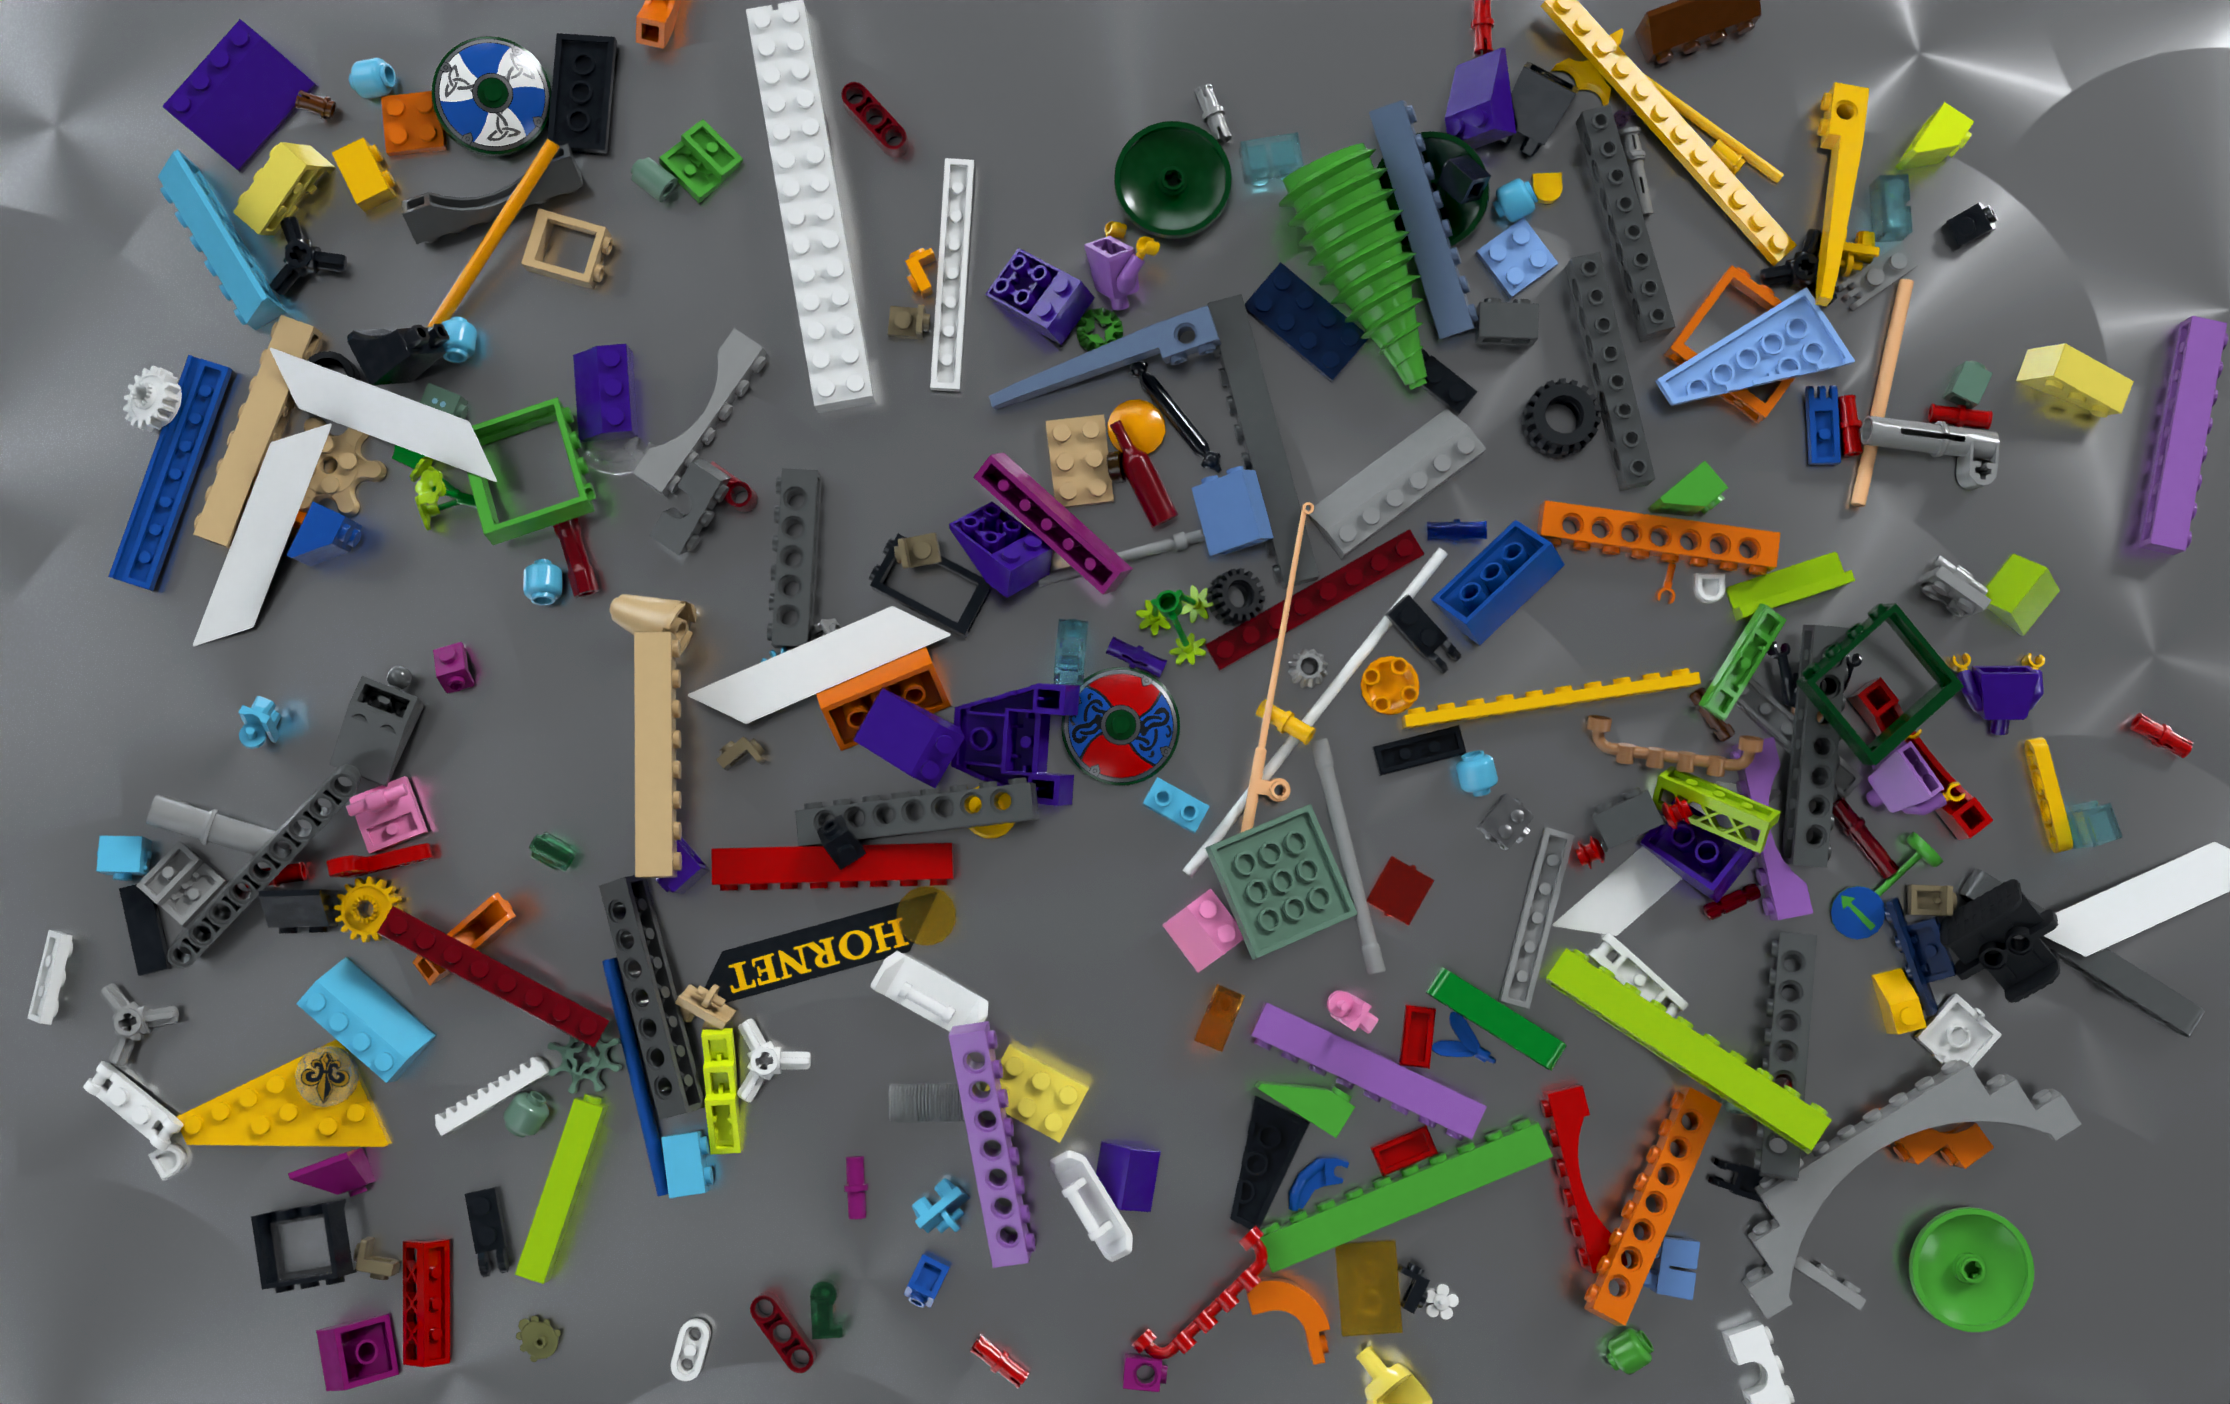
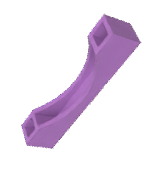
[1730,737,1813,921]

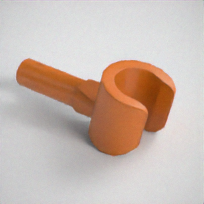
[1655,563,1676,604]

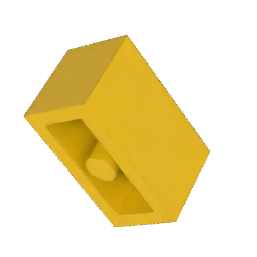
[332,137,396,212]

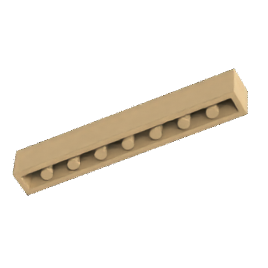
[193,315,323,549]
[634,632,682,878]

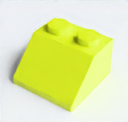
[1895,102,1974,170]

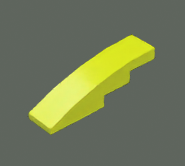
[701,1028,741,1155]

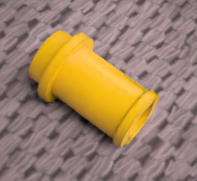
[1711,139,1746,175]

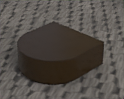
[1107,451,1126,484]

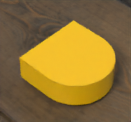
[1531,172,1563,204]

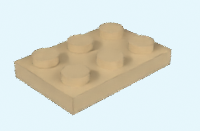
[1046,414,1114,508]

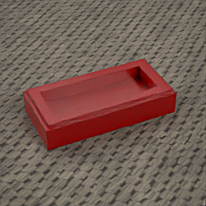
[1399,1005,1436,1069]
[1370,1125,1438,1177]

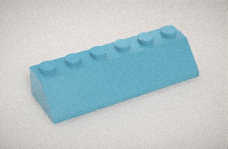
[158,150,286,330]

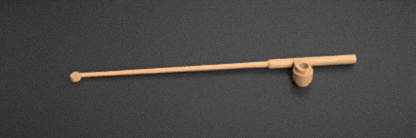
[1240,502,1314,833]

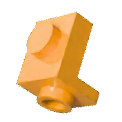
[905,248,936,299]

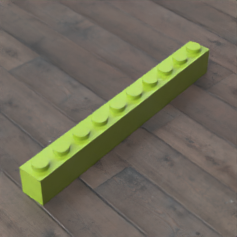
[1546,948,1832,1154]

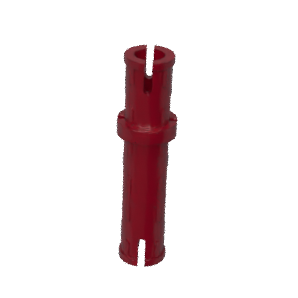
[1832,797,1899,879]

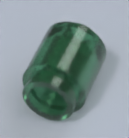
[529,832,576,872]

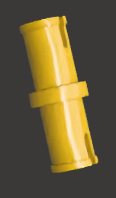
[1256,699,1316,745]

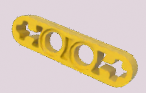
[2024,737,2073,853]

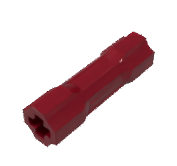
[553,517,600,598]

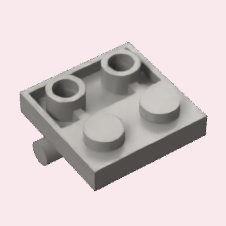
[1916,555,1991,617]

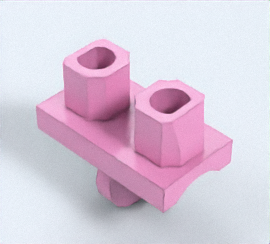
[1327,990,1379,1034]

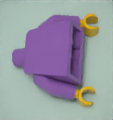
[1084,221,1160,310]
[1866,729,1965,815]

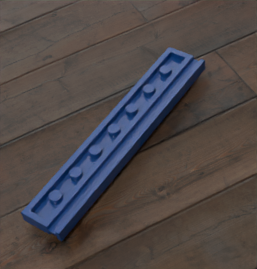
[108,355,233,591]

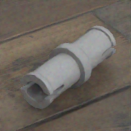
[1194,84,1232,144]

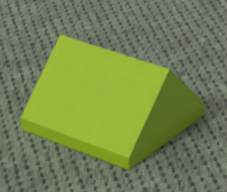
[1985,553,2060,636]

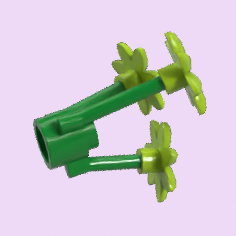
[1136,585,1214,665]

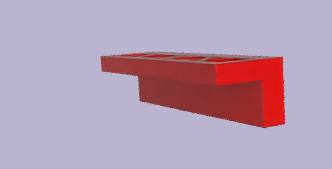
[403,1239,450,1368]

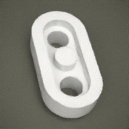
[671,1318,711,1381]

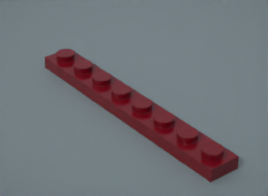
[1205,529,1424,671]
[377,906,610,1049]

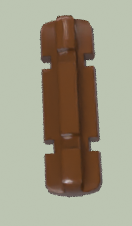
[1689,687,1735,742]

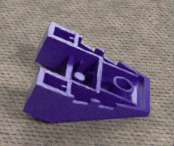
[951,683,1080,806]

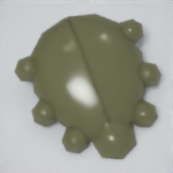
[516,1315,561,1362]

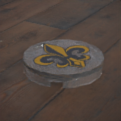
[295,1046,359,1107]

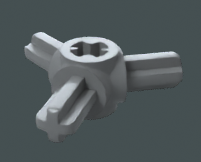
[99,983,179,1066]

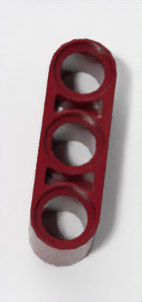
[841,82,909,158]
[750,1291,817,1373]

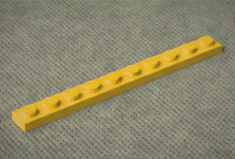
[1401,668,1701,729]

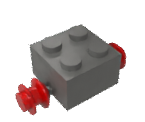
[1575,787,1693,869]

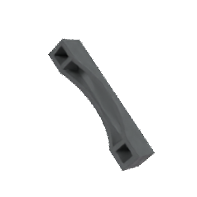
[401,143,583,244]

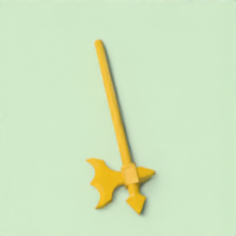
[1551,28,1784,184]

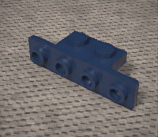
[1885,897,1957,1017]

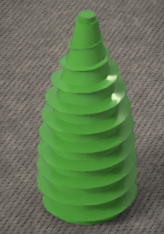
[1279,143,1427,390]

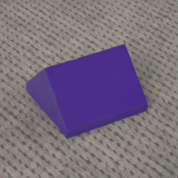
[1096,1142,1160,1212]

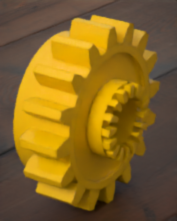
[334,876,403,942]

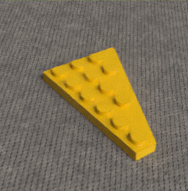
[176,1039,392,1147]

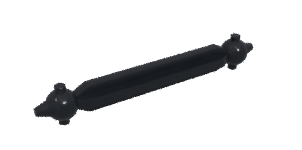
[1128,360,1222,473]

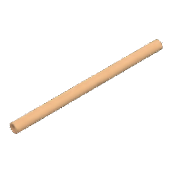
[1850,279,1914,507]

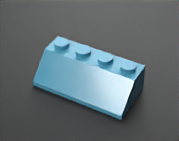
[296,957,436,1083]

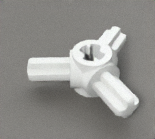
[737,1018,811,1103]

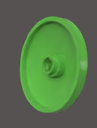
[1909,1207,2034,1332]

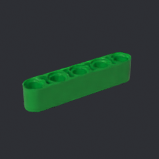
[1426,967,1567,1071]

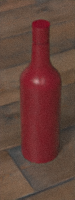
[1110,420,1178,528]

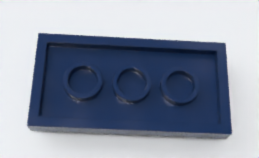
[1245,262,1369,383]

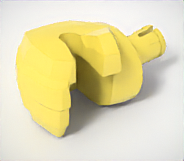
[1356,1346,1433,1404]

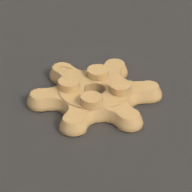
[299,416,387,518]

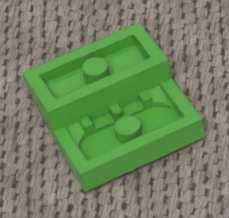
[659,119,743,203]

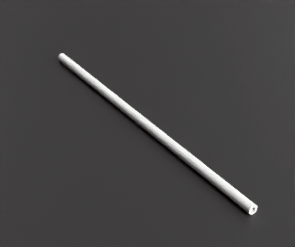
[1182,548,1448,878]

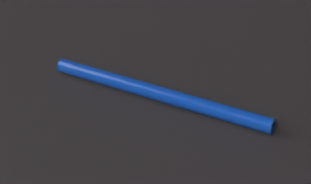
[602,957,668,1197]

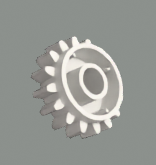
[123,366,182,432]

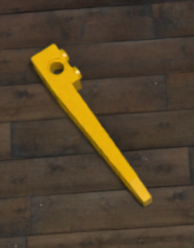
[1815,82,1869,307]

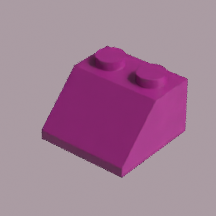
[316,1314,399,1391]

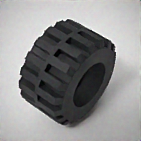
[1521,378,1601,458]

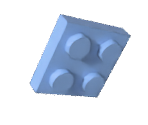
[1475,217,1558,299]

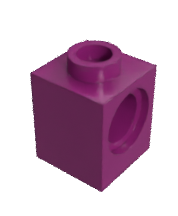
[1123,1353,1168,1392]

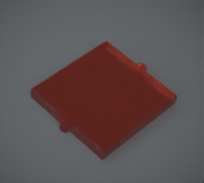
[1366,856,1434,926]

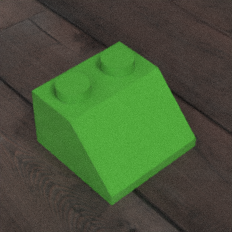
[1647,461,1728,517]

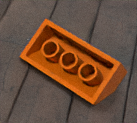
[816,646,951,751]

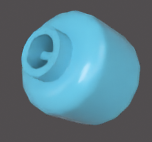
[349,57,396,99]
[1492,178,1538,222]
[441,316,477,363]
[523,559,562,605]
[1456,750,1498,797]

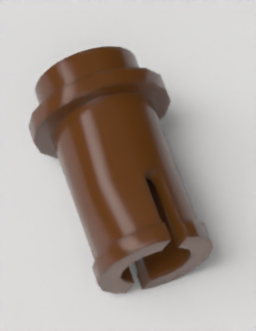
[295,90,336,119]

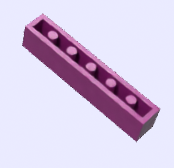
[973,453,1133,595]

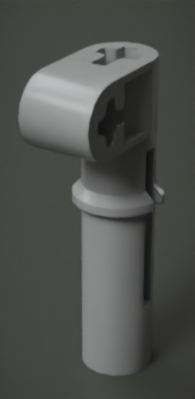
[1860,416,1999,490]
[146,795,290,856]

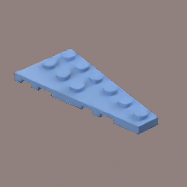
[1655,287,1855,406]

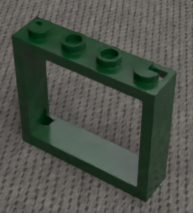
[1796,603,1964,765]

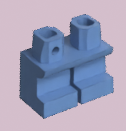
[1643,1236,1700,1301]

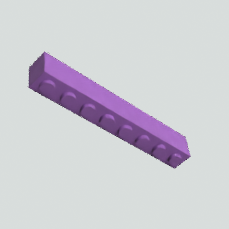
[2139,316,2228,555]
[1250,1002,1487,1142]

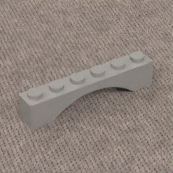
[633,328,767,497]

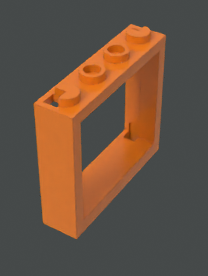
[1664,265,1796,424]

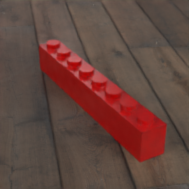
[711,843,955,891]

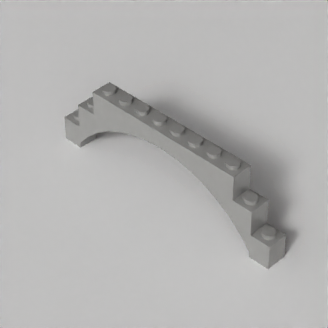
[1742,1059,2082,1320]

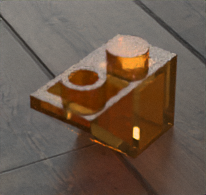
[1193,984,1245,1052]

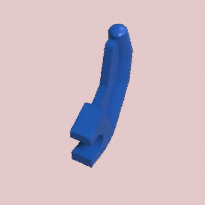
[1289,1157,1349,1211]

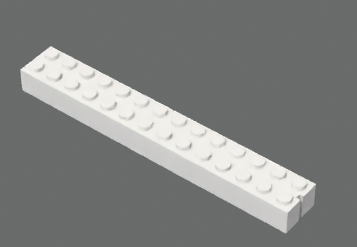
[746,0,876,413]

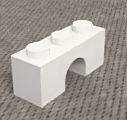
[1721,1320,1795,1404]

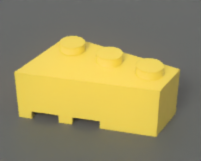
[233,142,336,236]
[2016,343,2134,418]

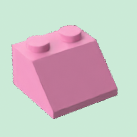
[1162,888,1244,973]

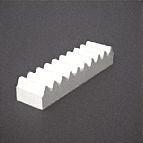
[435,1056,552,1136]

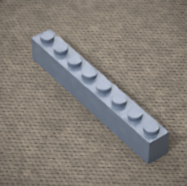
[1369,100,1479,339]

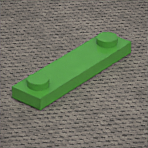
[1698,603,1787,721]

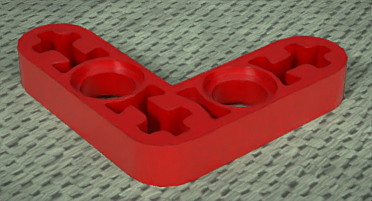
[326,843,433,878]

